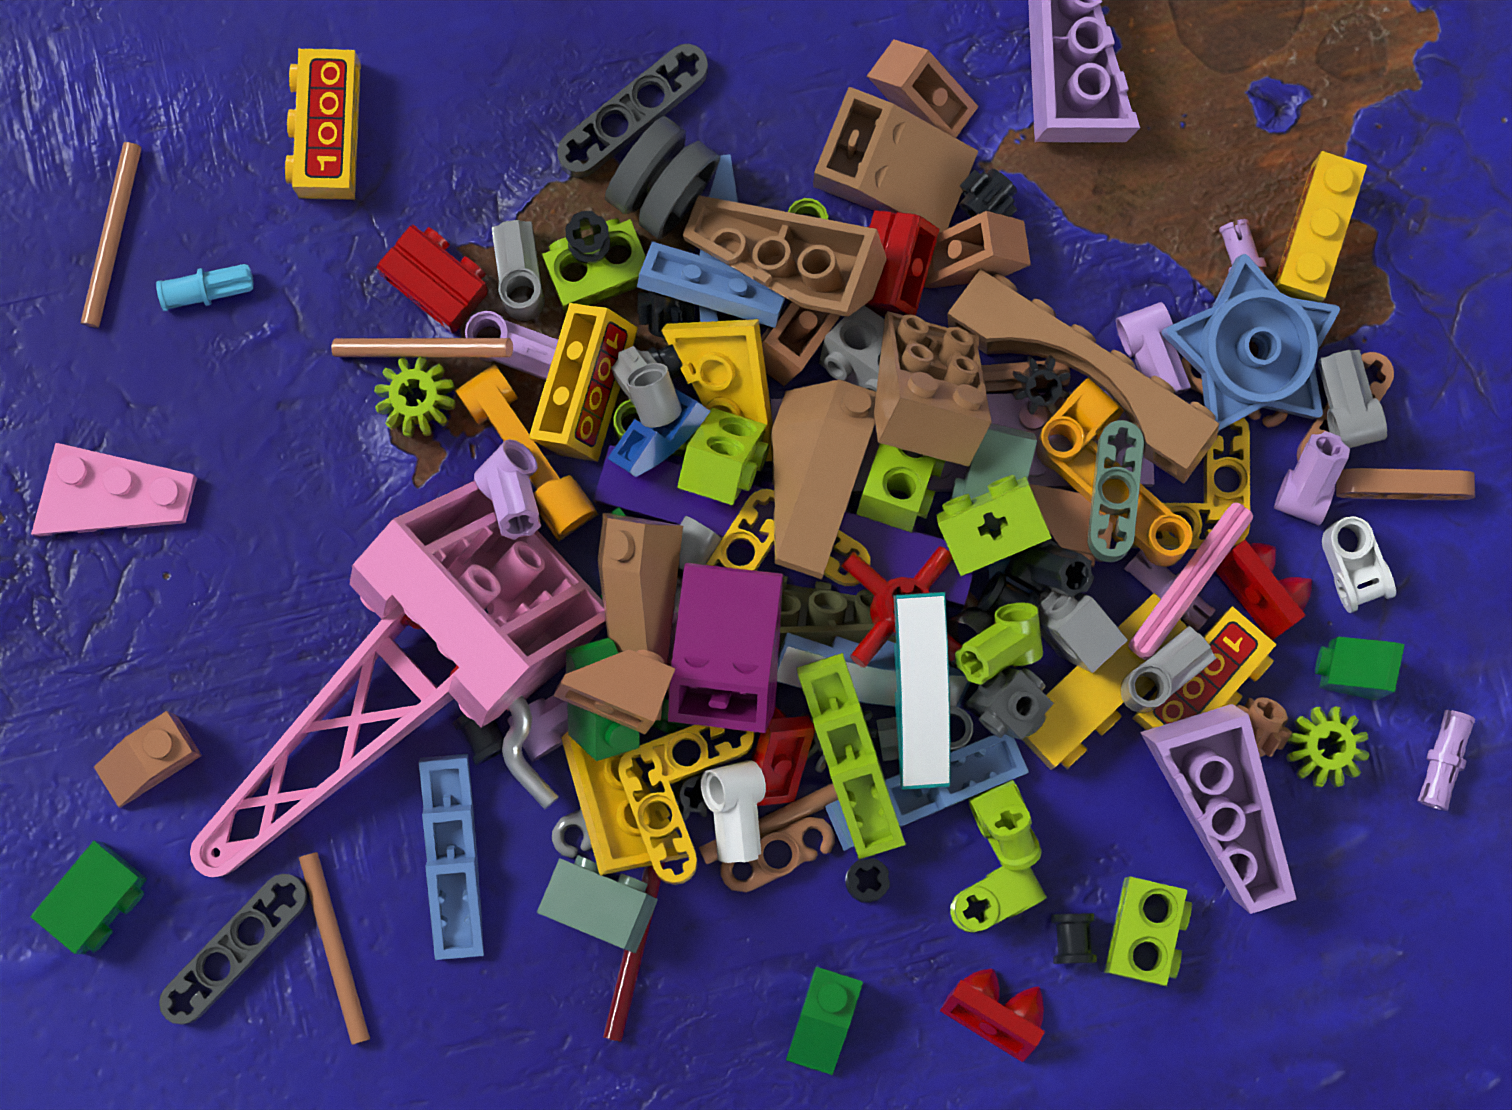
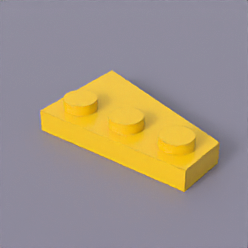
[662,319,773,461]
[561,732,689,876]

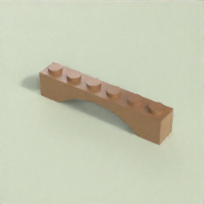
[947,269,1219,483]

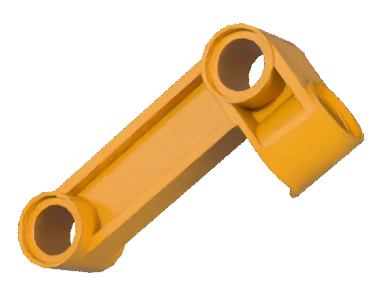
[455,364,598,541]
[1036,378,1193,567]

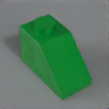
[1315,637,1405,701]
[566,638,639,761]
[786,967,863,1075]

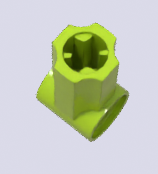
[955,602,1043,685]

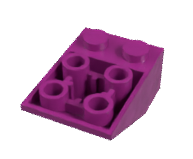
[668,563,783,733]

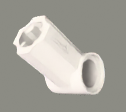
[701,760,766,863]

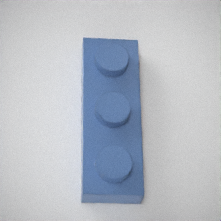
[637,242,786,328]

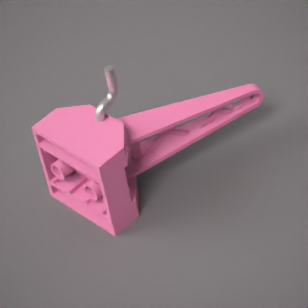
[190,481,606,878]

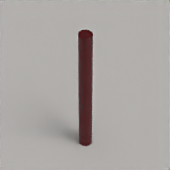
[603,862,666,1042]

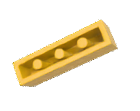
[1022,593,1187,770]

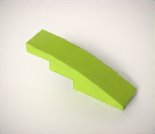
[796,653,906,860]

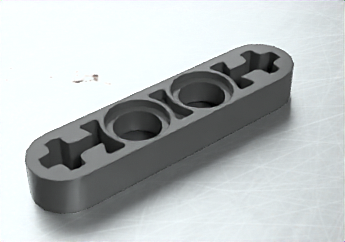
[557,44,708,178]
[159,874,309,1025]

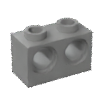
[819,305,884,392]
[1038,589,1128,673]

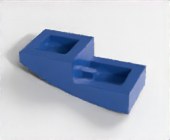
[607,389,711,477]

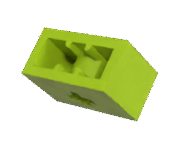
[936,475,1051,576]

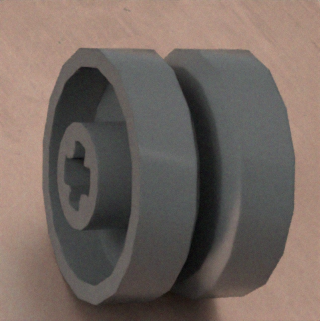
[605,116,720,239]

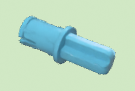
[156,264,254,311]

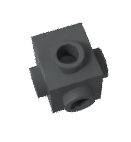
[968,667,1054,740]

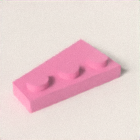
[31,443,197,537]

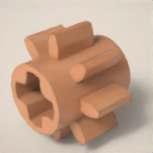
[1237,697,1292,757]

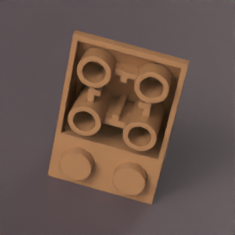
[813,87,978,233]
[874,311,992,467]

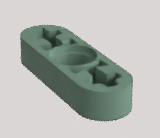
[1087,420,1144,562]

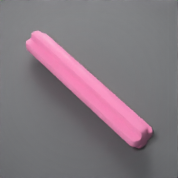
[1129,502,1253,660]

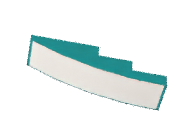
[893,592,950,790]

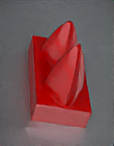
[1215,540,1312,640]
[751,707,815,806]
[940,969,1045,1062]

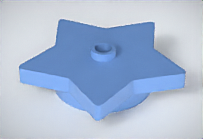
[1161,254,1340,430]

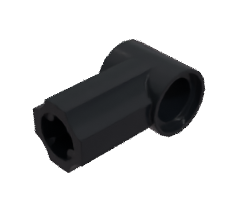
[1004,539,1094,597]

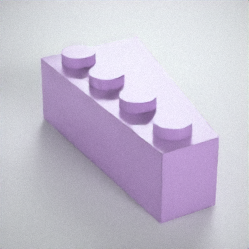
[1028,0,1140,142]
[1140,704,1297,914]

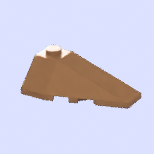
[683,195,887,317]
[771,380,876,579]
[598,513,683,720]

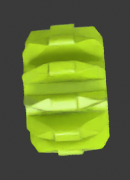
[374,357,456,438]
[1286,706,1369,788]

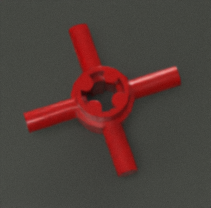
[841,546,963,668]

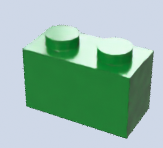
[30,840,147,954]

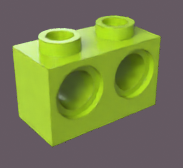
[542,219,646,315]
[677,407,769,505]
[857,443,945,532]
[1104,877,1192,986]

